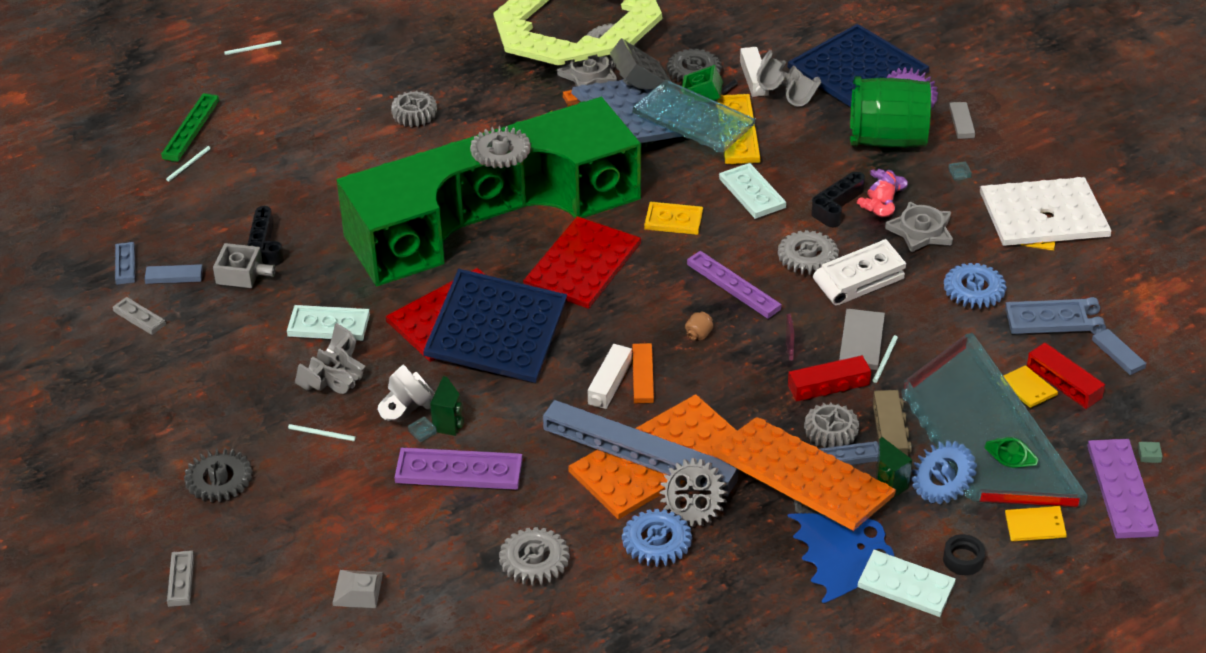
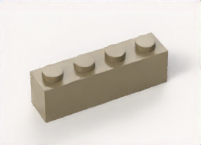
[873,390,911,456]

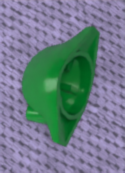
[984,437,1039,468]

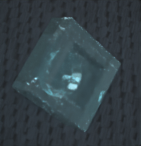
[948,161,972,180]
[408,417,437,442]

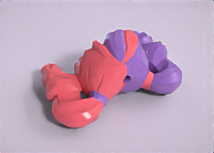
[857,169,908,217]

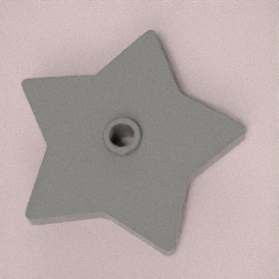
[557,54,617,87]
[885,202,953,252]

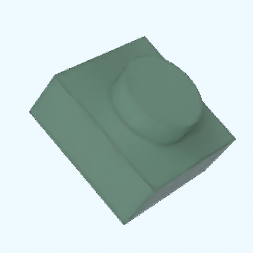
[1138,442,1162,463]

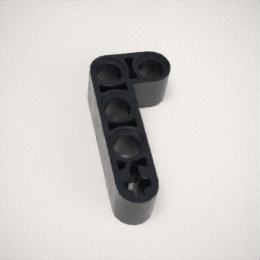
[811,171,865,228]
[247,206,284,266]

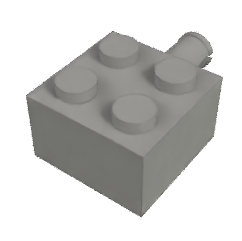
[213,243,276,288]

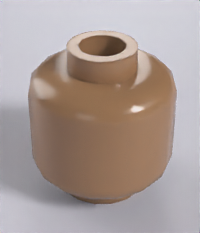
[685,312,713,340]

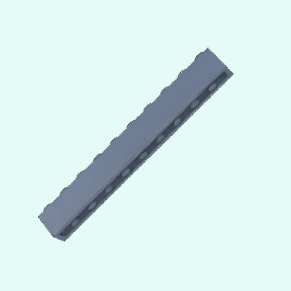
[543,400,739,497]

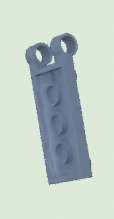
[1005,297,1106,334]

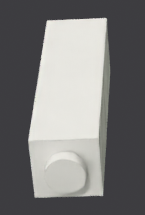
[740,47,769,97]
[588,344,632,409]

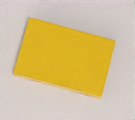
[644,202,703,235]

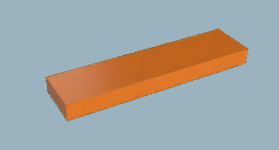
[633,343,654,403]

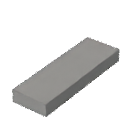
[949,102,975,139]
[113,297,166,335]
[167,551,194,607]

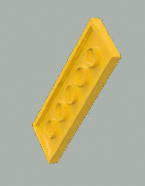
[716,94,760,164]

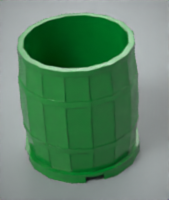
[850,76,931,148]

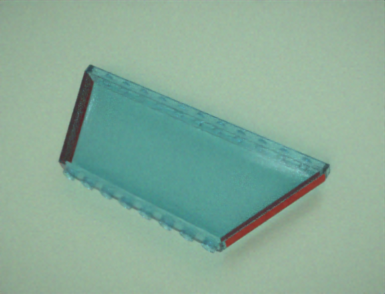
[902,333,1088,507]

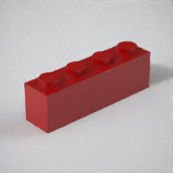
[1027,343,1105,409]
[788,355,871,402]

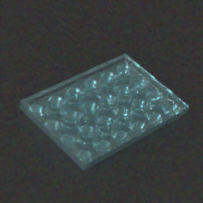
[632,80,756,153]

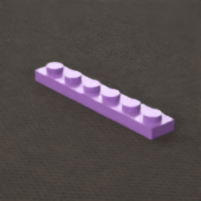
[687,251,781,319]

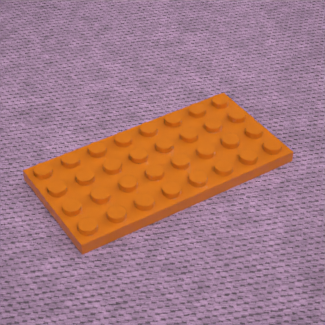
[568,394,737,520]
[711,417,896,531]

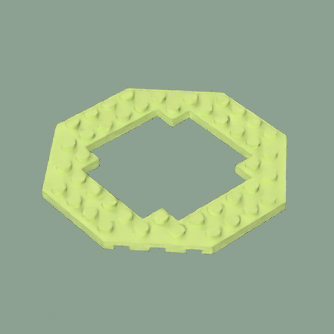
[493,0,662,65]

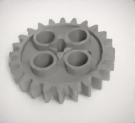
[660,458,728,527]

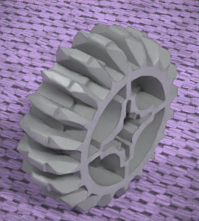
[391,90,437,128]
[804,402,859,448]

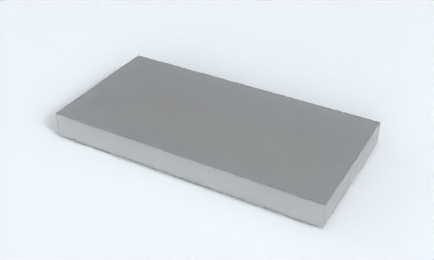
[839,309,885,370]

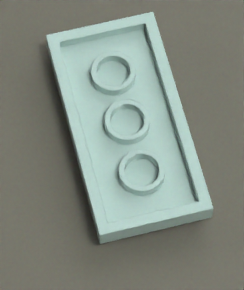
[719,163,786,219]
[287,305,370,341]
[858,550,956,617]

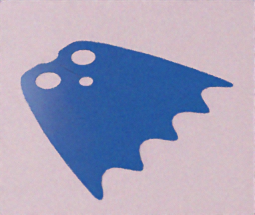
[787,513,895,603]

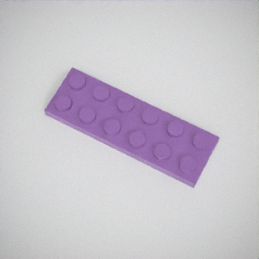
[1087,439,1159,539]
[394,448,523,490]

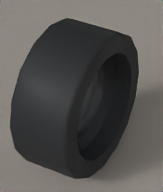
[943,534,985,576]

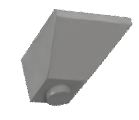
[333,570,383,608]

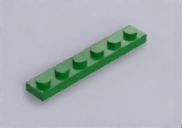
[161,93,219,162]

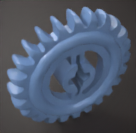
[944,263,1007,309]
[911,440,977,504]
[622,509,692,567]

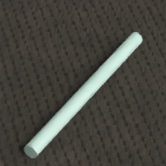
[224,41,281,55]
[166,146,211,182]
[873,335,898,383]
[288,424,356,441]

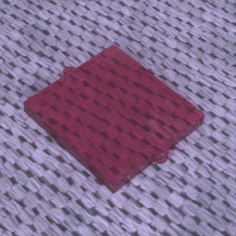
[786,314,794,360]

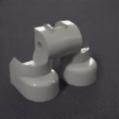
[757,49,821,106]
[295,323,365,394]
[378,364,435,422]

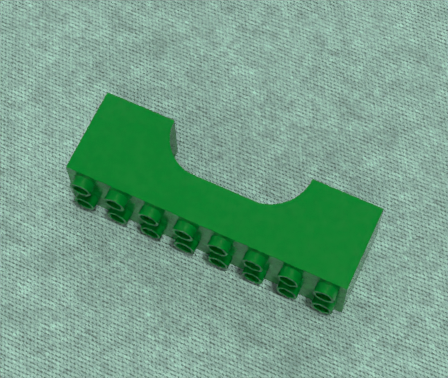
[336,96,641,287]

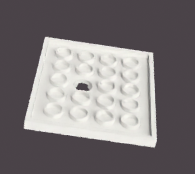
[980,177,1112,246]

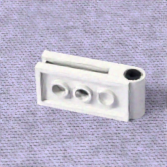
[813,239,906,305]

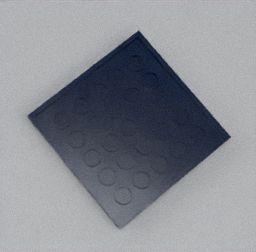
[787,24,929,107]
[424,268,567,383]

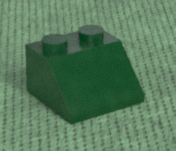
[430,376,464,436]
[876,437,912,500]

